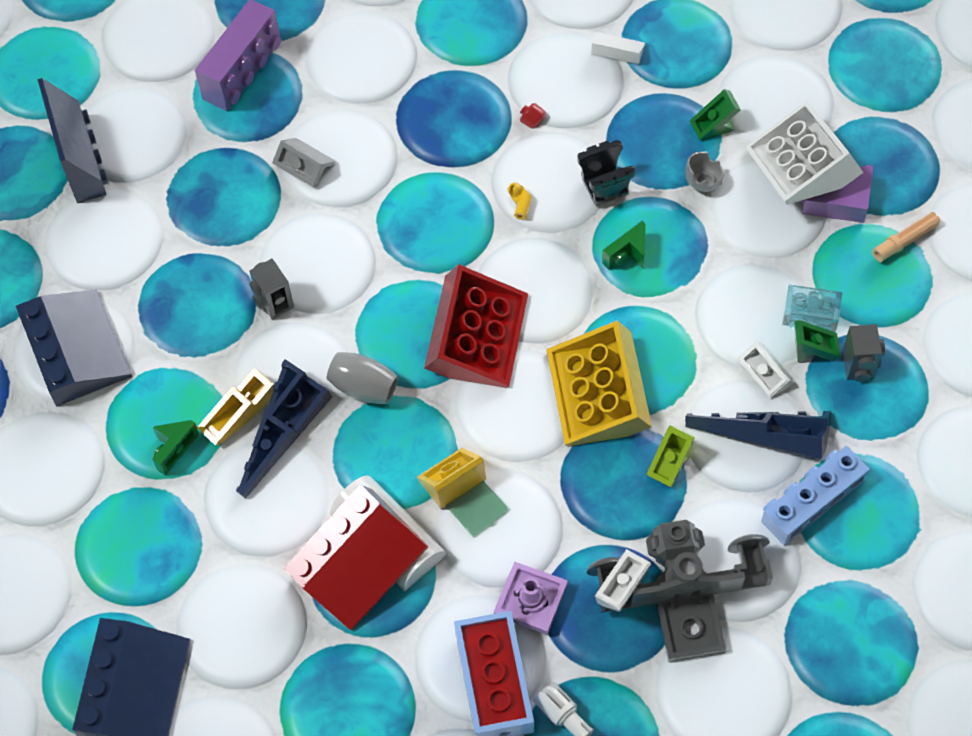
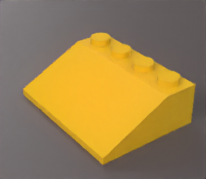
[546,321,652,447]

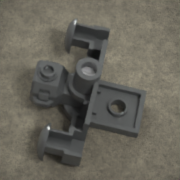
[587,520,773,662]

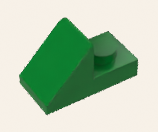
[689,89,741,141]
[602,221,646,270]
[794,320,840,362]
[152,420,200,476]

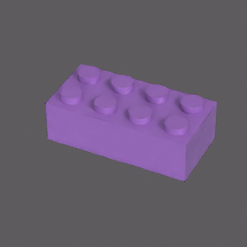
[195,0,281,111]

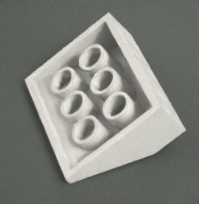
[745,101,863,205]

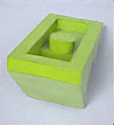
[646,425,695,487]

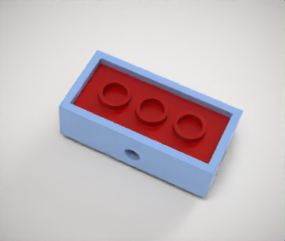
[454,611,534,736]

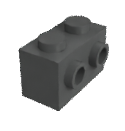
[249,258,294,320]
[842,324,885,382]

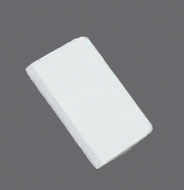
[591,32,645,64]
[737,340,795,399]
[595,549,651,611]

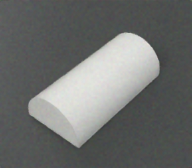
[330,475,447,592]

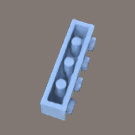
[761,445,870,546]

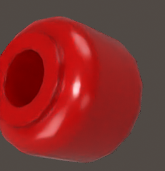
[520,103,546,129]

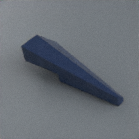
[236,359,332,499]
[685,411,831,459]

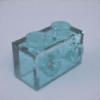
[782,284,842,332]

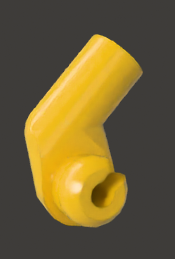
[507,182,532,220]

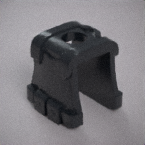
[577,140,635,206]

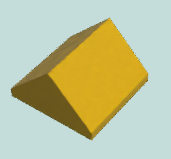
[417,448,486,509]

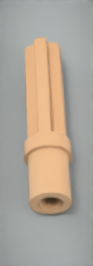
[872,212,940,262]

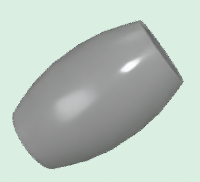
[326,352,398,404]

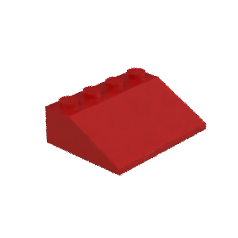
[424,264,528,388]
[284,484,429,630]

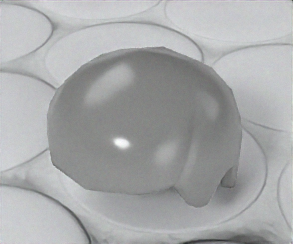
[685,152,724,192]

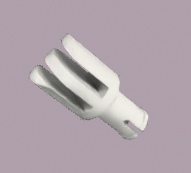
[532,682,594,736]

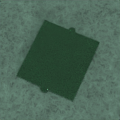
[446,481,509,537]

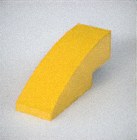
[197,368,274,446]

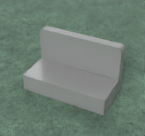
[272,138,335,187]

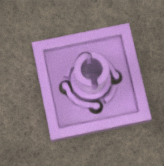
[494,561,568,635]

